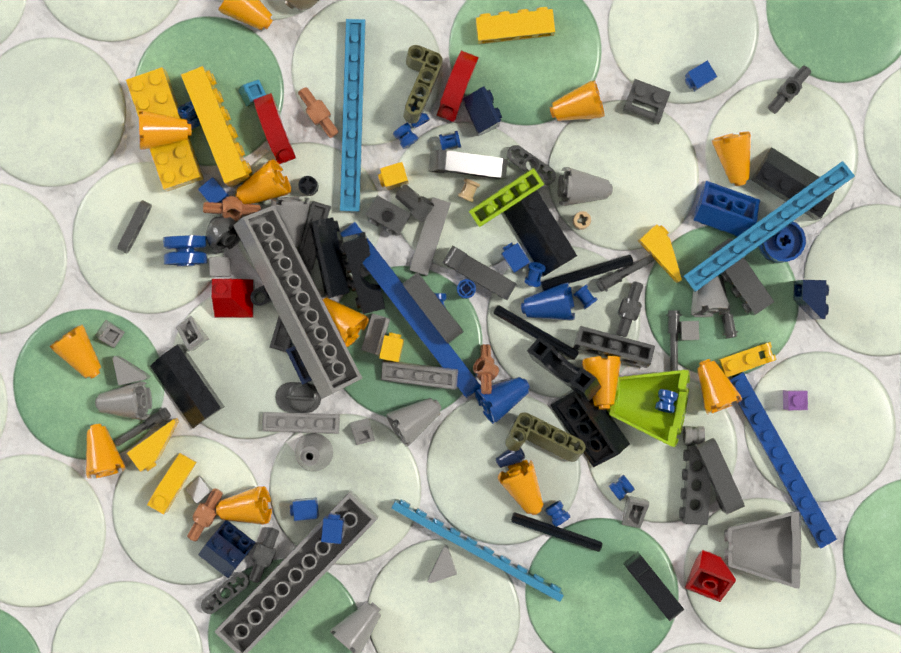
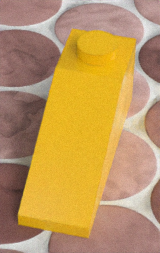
[638,224,682,283]
[127,418,179,472]
[147,453,197,515]

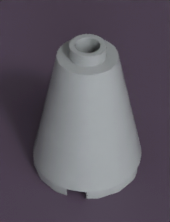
[557,167,613,206]
[271,197,310,249]
[691,276,730,317]
[95,382,152,420]
[386,398,442,447]
[295,433,333,471]
[330,602,381,653]

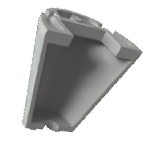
[724,511,801,588]

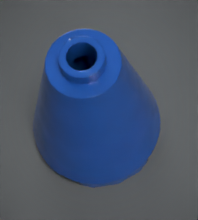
[521,282,575,321]
[474,377,530,424]

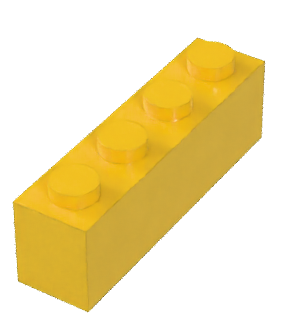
[476,7,555,44]

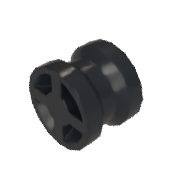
[298,176,319,196]

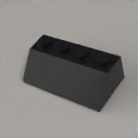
[751,147,835,220]
[503,190,577,277]
[309,217,352,298]
[150,344,225,428]
[550,390,630,468]

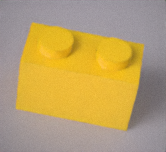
[378,162,409,191]
[379,332,405,362]

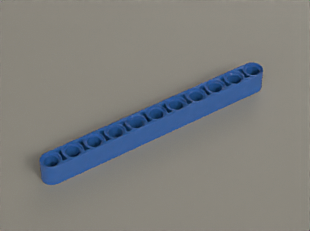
[340,221,481,398]

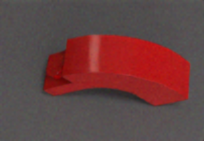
[436,50,479,122]
[254,93,296,164]

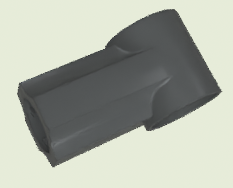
[395,184,434,222]

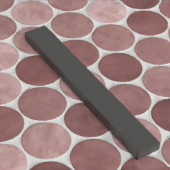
[269,201,331,353]

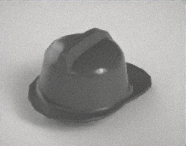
[275,382,321,413]

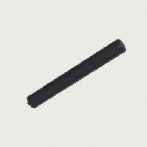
[541,254,633,291]
[493,305,579,360]
[511,512,603,552]

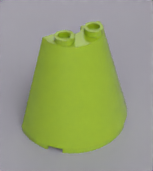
[607,370,690,447]

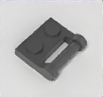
[623,79,671,124]

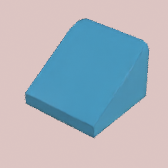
[239,79,266,106]

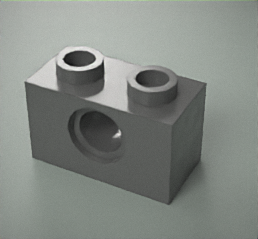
[366,195,411,236]

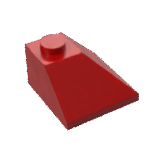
[212,279,254,318]
[685,550,736,602]

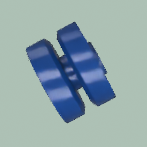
[759,222,806,263]
[163,235,207,266]

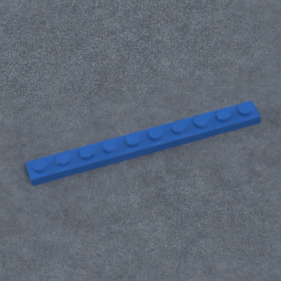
[729,372,837,549]

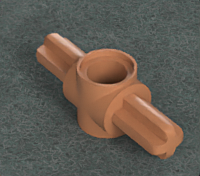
[298,87,338,138]
[203,196,261,221]
[473,344,499,395]
[187,488,223,542]

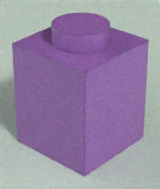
[783,390,808,410]

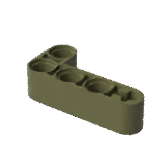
[403,45,443,124]
[505,412,586,462]

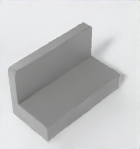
[361,313,391,356]

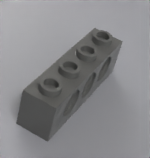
[573,326,655,368]
[679,445,711,525]

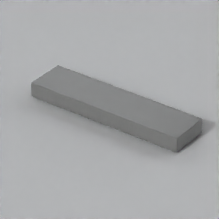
[409,197,451,276]
[381,360,458,390]
[262,412,340,434]

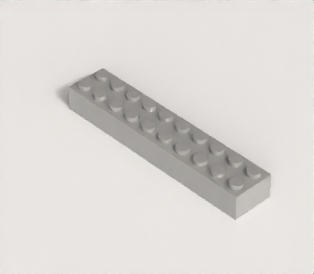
[233,206,362,399]
[215,490,378,653]

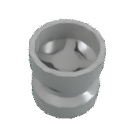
[683,426,705,445]

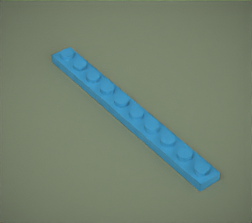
[340,19,366,212]
[683,161,855,292]
[392,499,564,602]

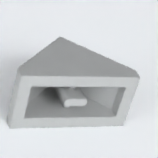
[176,316,209,351]
[113,355,151,386]
[622,495,649,528]
[427,544,457,583]

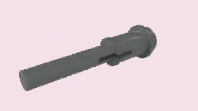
[596,255,654,292]
[719,277,738,339]
[666,310,682,371]
[114,407,171,446]

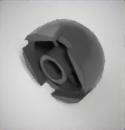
[206,216,241,253]

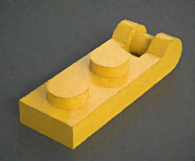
[719,342,777,377]

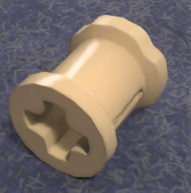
[458,178,480,203]
[572,211,591,230]

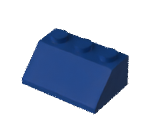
[694,181,760,237]

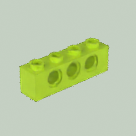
[469,167,544,228]

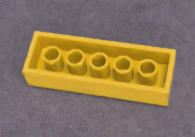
[181,66,253,187]
[126,67,204,192]

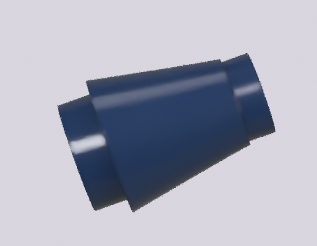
[496,448,526,468]

